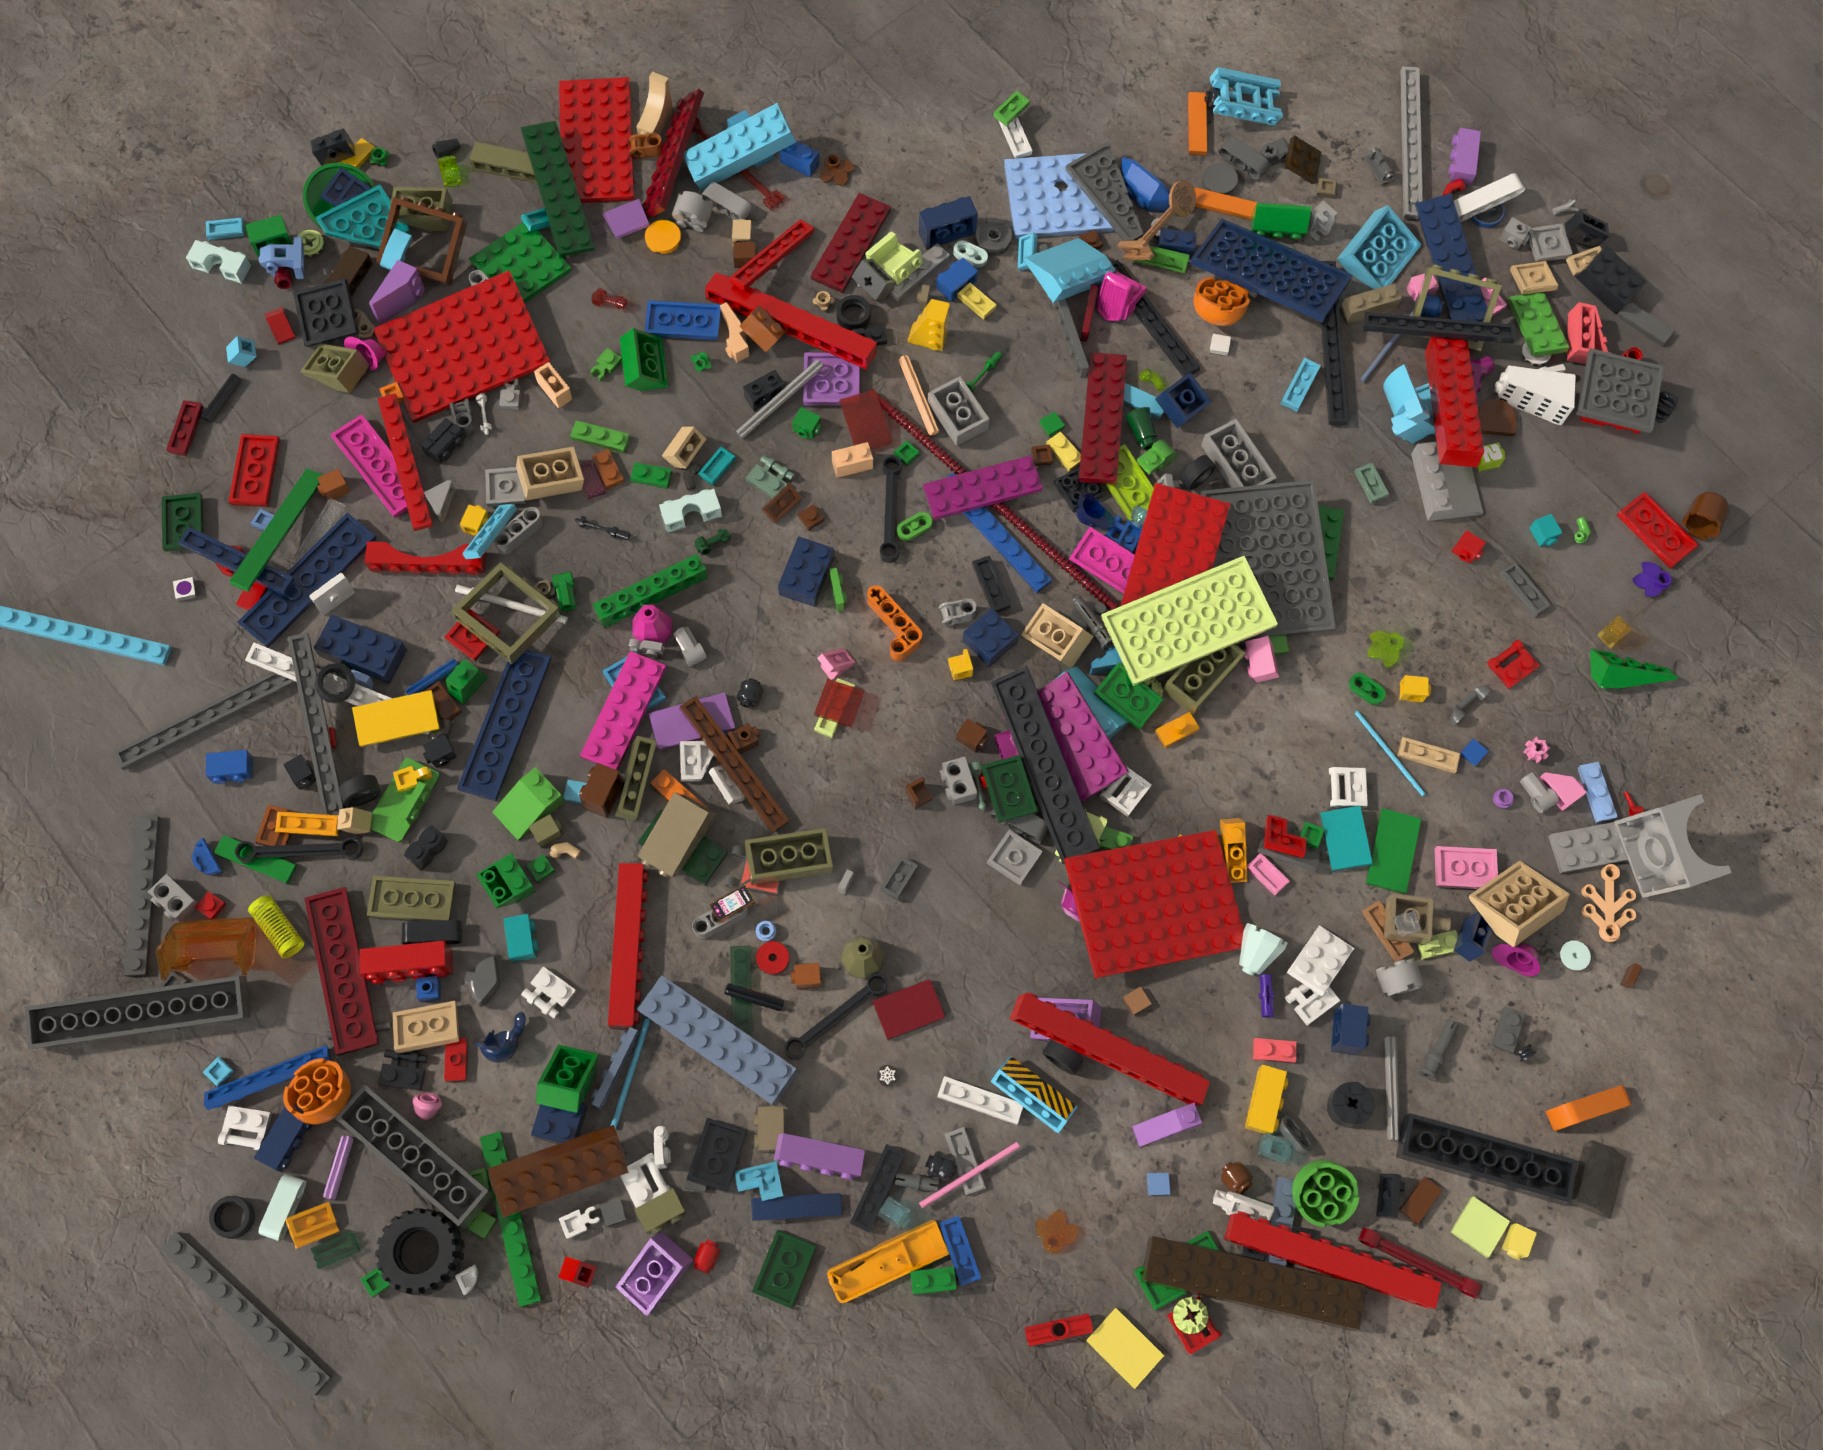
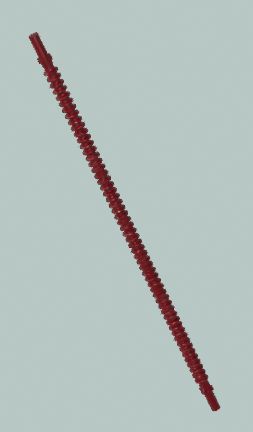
[868,389,1120,611]

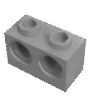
[939,757,977,805]
[148,874,198,923]

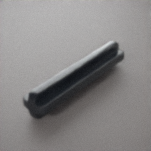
[202,373,241,422]
[724,983,784,1011]

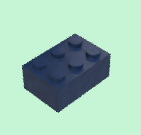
[918,196,978,250]
[778,536,835,607]

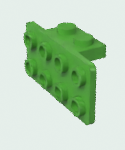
[370,758,440,842]

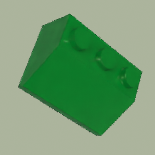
[1250,203,1311,240]
[620,328,668,391]

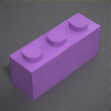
[1448,128,1481,186]

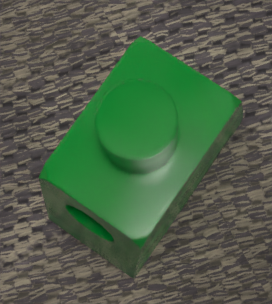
[446,659,488,705]

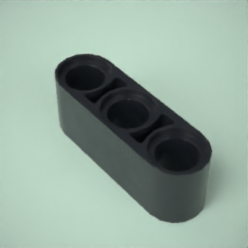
[401,920,462,945]

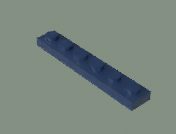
[178,527,294,596]

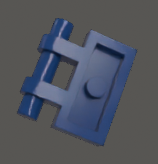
[1104,516,1143,553]

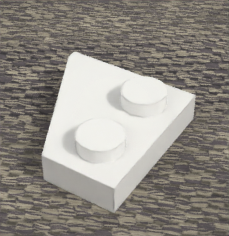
[680,741,713,782]

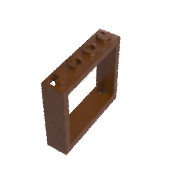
[376,196,468,285]

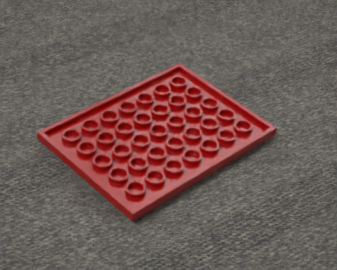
[373,270,551,423]
[1064,830,1244,979]

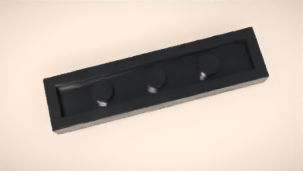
[850,1144,906,1233]

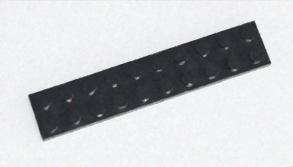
[991,666,1101,864]

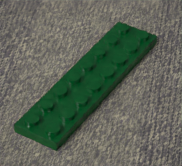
[521,121,595,258]

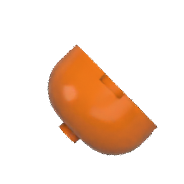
[1193,277,1250,326]
[283,1058,351,1124]

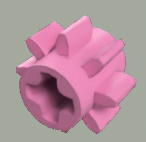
[1523,737,1550,763]

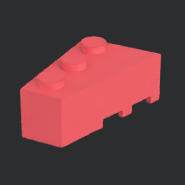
[1567,302,1611,364]

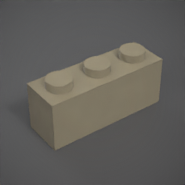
[1340,283,1402,325]

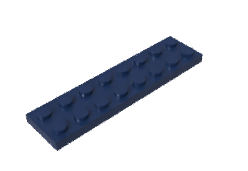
[1415,193,1491,323]
[237,513,377,648]
[457,649,552,802]

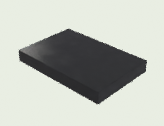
[687,1118,747,1193]

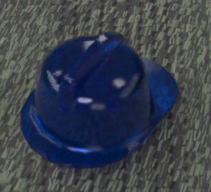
[1076,494,1115,529]

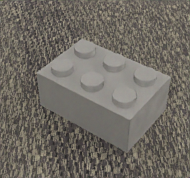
[928,376,989,446]

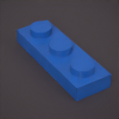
[939,1215,981,1286]

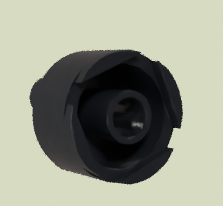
[1327,1082,1375,1128]

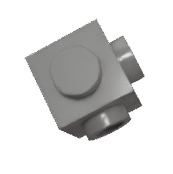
[1499,217,1531,250]

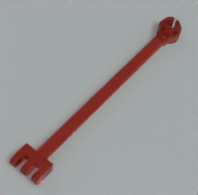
[692,117,785,210]

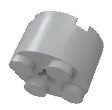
[672,191,713,232]
[1376,958,1425,998]

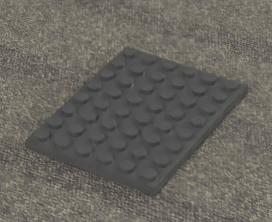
[1200,480,1336,639]

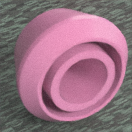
[413,1092,442,1120]

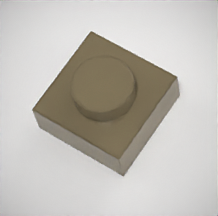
[917,285,930,311]

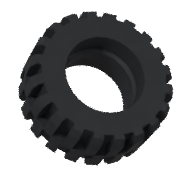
[375,1208,465,1296]

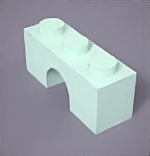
[186,240,251,284]
[659,489,722,533]

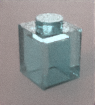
[877,1196,911,1231]

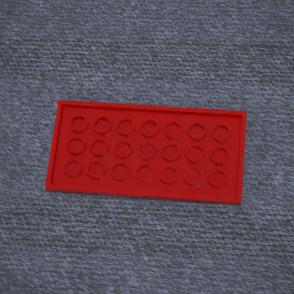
[559,77,634,203]
[1120,483,1230,607]

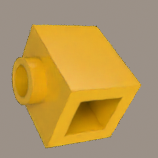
[460,505,490,536]

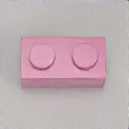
[1244,636,1279,683]

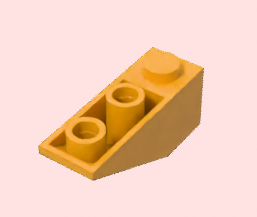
[1220,818,1247,883]

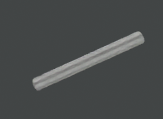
[1384,1036,1400,1141]

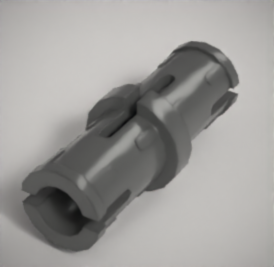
[895,1172,939,1192]

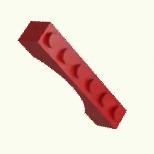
[365,542,487,575]

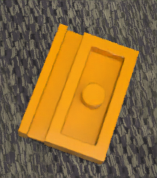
[285,1202,339,1249]

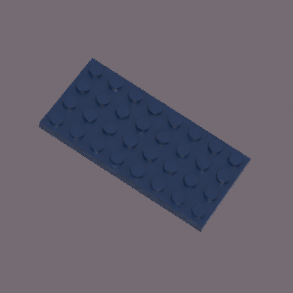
[1190,218,1352,322]

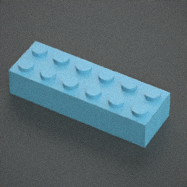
[684,103,796,191]

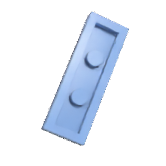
[1577,762,1617,823]

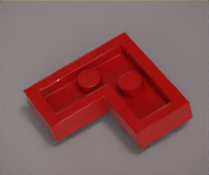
[1264,814,1306,858]

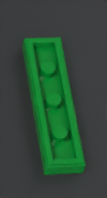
[214,835,298,885]

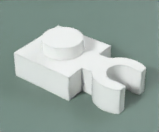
[559,1206,600,1239]

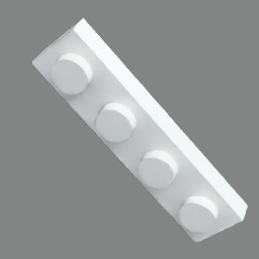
[937,1076,1023,1125]

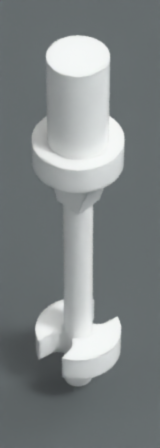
[475,393,492,435]

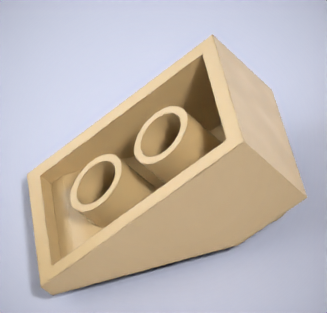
[1021,603,1093,669]

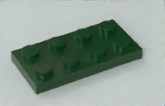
[638,810,728,886]

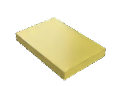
[1086,1308,1164,1389]

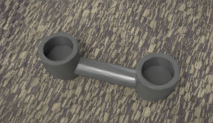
[1450,685,1493,725]

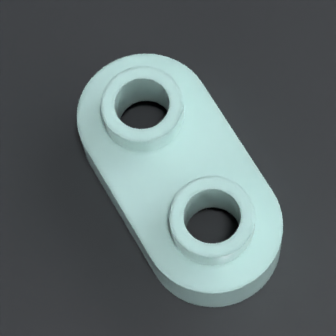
[953,241,988,268]

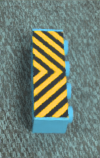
[990,1056,1077,1133]

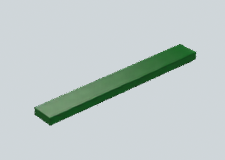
[230,468,322,592]

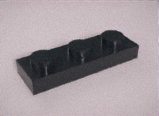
[972,555,1011,612]

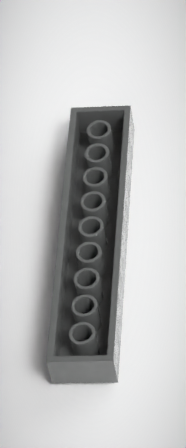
[24,976,250,1049]

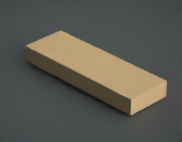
[1397,737,1460,774]

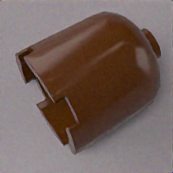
[1682,492,1730,540]

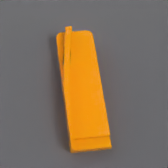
[827,1220,949,1303]

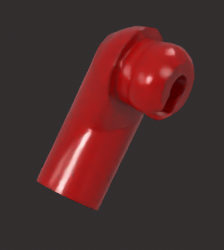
[1442,179,1466,196]

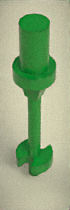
[966,351,1002,392]

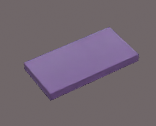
[649,692,735,751]

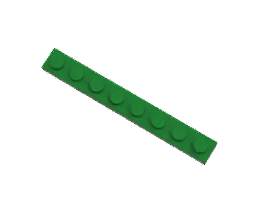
[479,1131,542,1307]

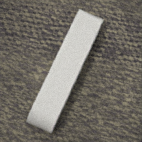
[1454,173,1525,223]

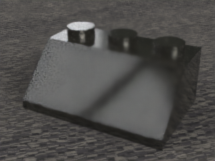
[1568,1140,1626,1219]

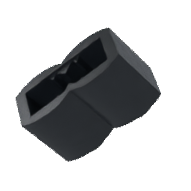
[404,825,448,871]

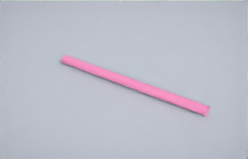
[919,1142,1020,1208]

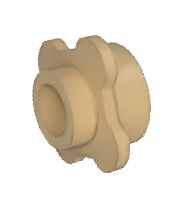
[813,291,834,311]

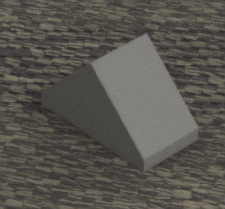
[424,480,455,522]

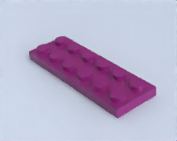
[923,455,1043,520]

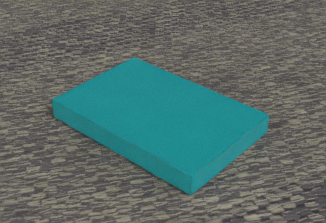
[1320,806,1373,872]

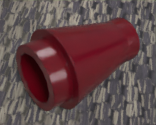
[274,267,293,289]

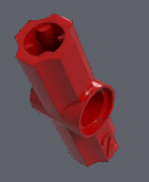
[1024,1313,1093,1347]

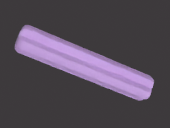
[323,1135,354,1200]

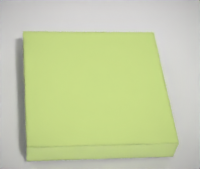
[1450,1196,1510,1258]

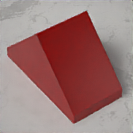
[265,307,296,345]

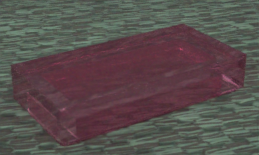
[579,459,606,500]

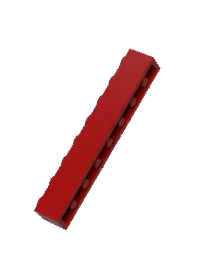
[608,863,649,1029]

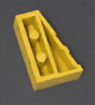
[907,299,950,351]

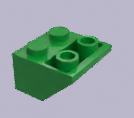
[476,853,536,909]

